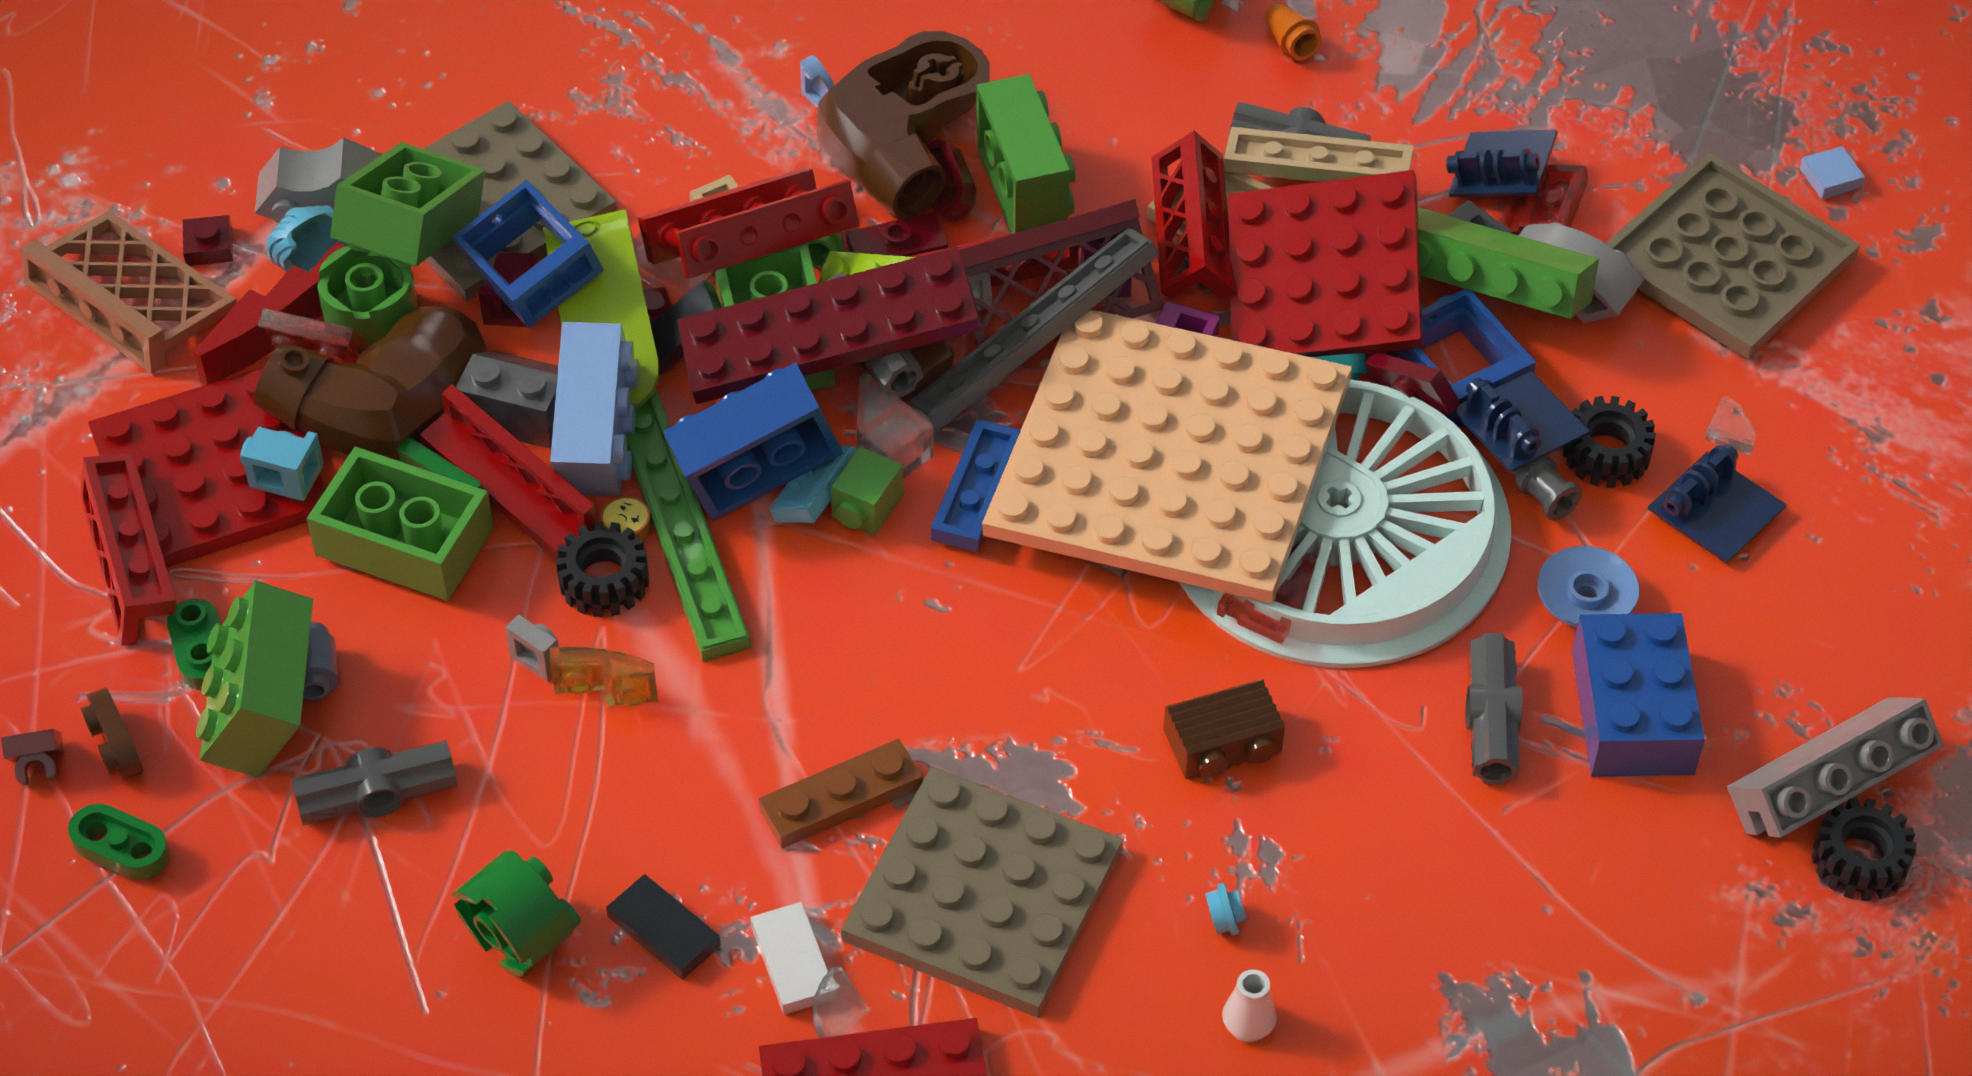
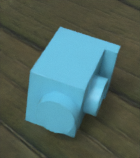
[240,427,324,501]

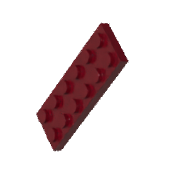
[677,247,981,404]

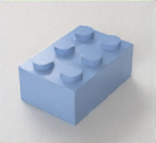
[550,322,639,496]

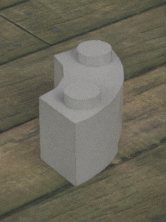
[255,137,382,223]
[1519,222,1644,324]

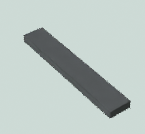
[908,227,1159,432]

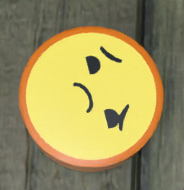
[601,496,651,541]

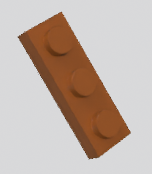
[758,738,923,849]

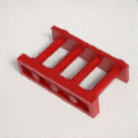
[637,167,860,279]

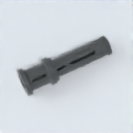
[1461,421,1582,521]

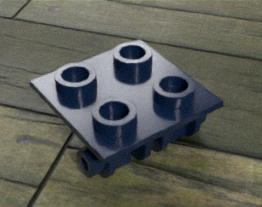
[1446,129,1558,197]
[1453,370,1590,473]
[1648,444,1787,563]

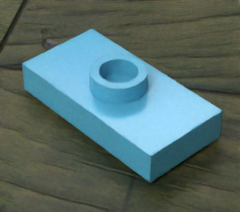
[769,446,857,523]

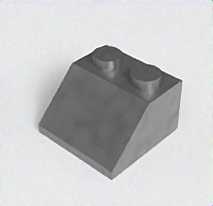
[456,351,558,449]

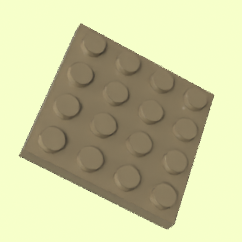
[423,100,617,302]
[1605,152,1861,359]
[841,766,1123,1018]

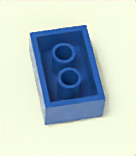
[663,362,844,521]
[1572,613,1705,777]

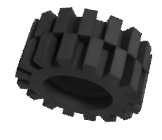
[1563,396,1656,488]
[556,521,649,617]
[1812,798,1917,901]

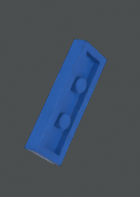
[931,419,1021,552]

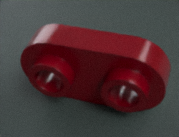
[927,139,976,221]

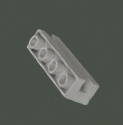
[1727,697,1944,838]

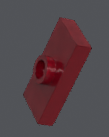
[846,212,948,257]
[1364,352,1460,416]

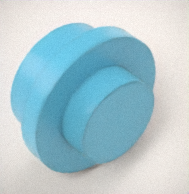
[1205,882,1247,936]

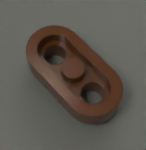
[80,687,144,780]

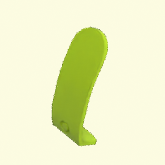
[543,209,659,409]

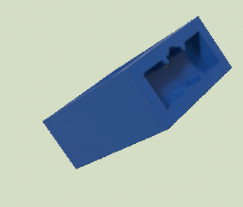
[452,180,604,328]
[1386,289,1536,428]

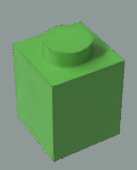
[831,446,904,536]

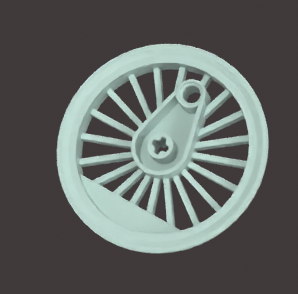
[1179,380,1511,668]

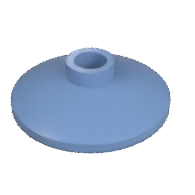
[1537,546,1639,628]

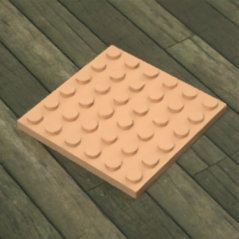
[982,309,1352,604]

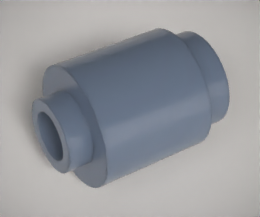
[303,622,339,700]

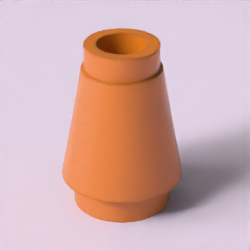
[1265,2,1321,60]

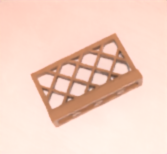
[20,211,236,374]

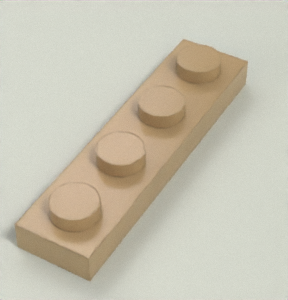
[1224,127,1414,182]

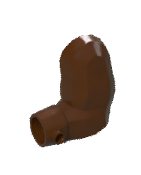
[817,31,990,219]
[254,306,487,462]

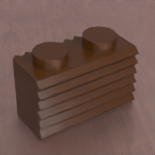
[1163,679,1285,780]

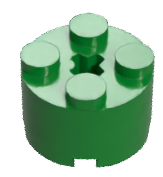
[452,850,581,977]

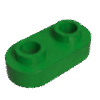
[167,599,220,690]
[68,804,170,879]

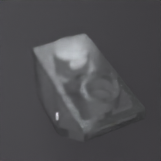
[857,372,934,478]

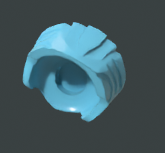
[266,205,347,272]

